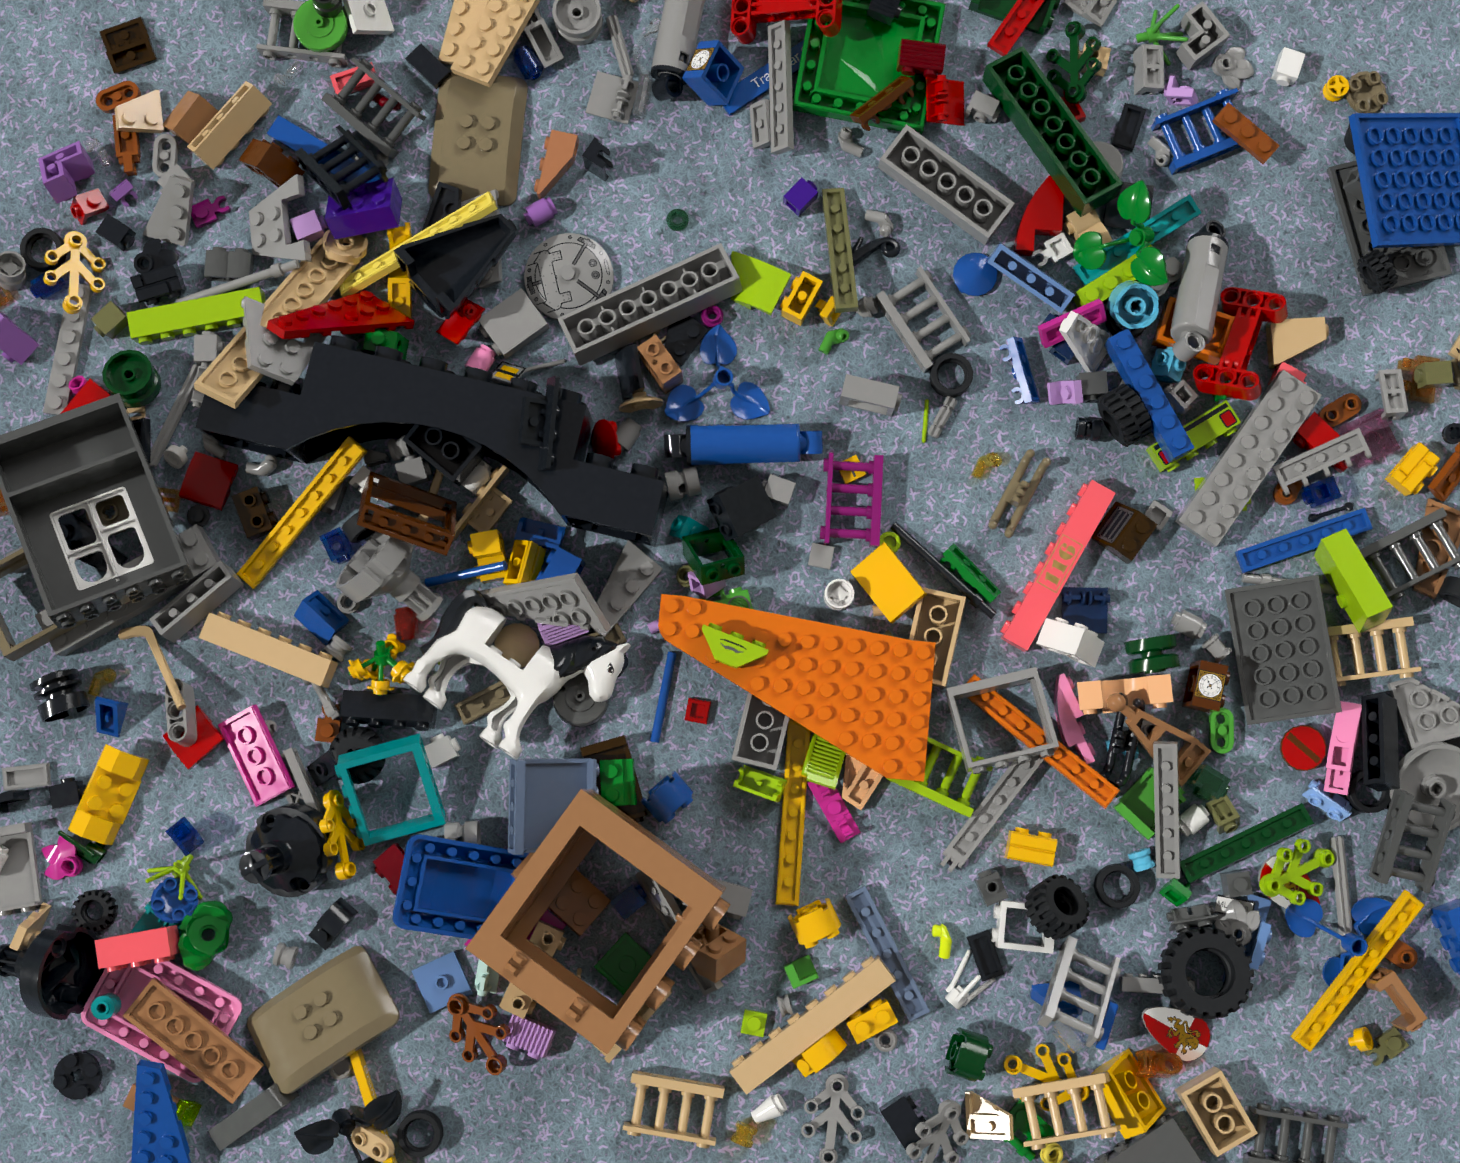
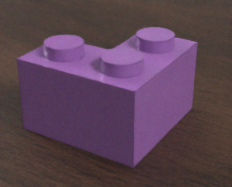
[38,141,95,204]
[0,311,39,365]

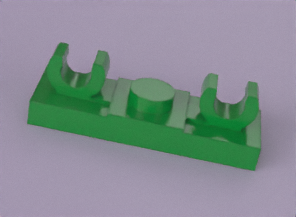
[940,543,1001,603]

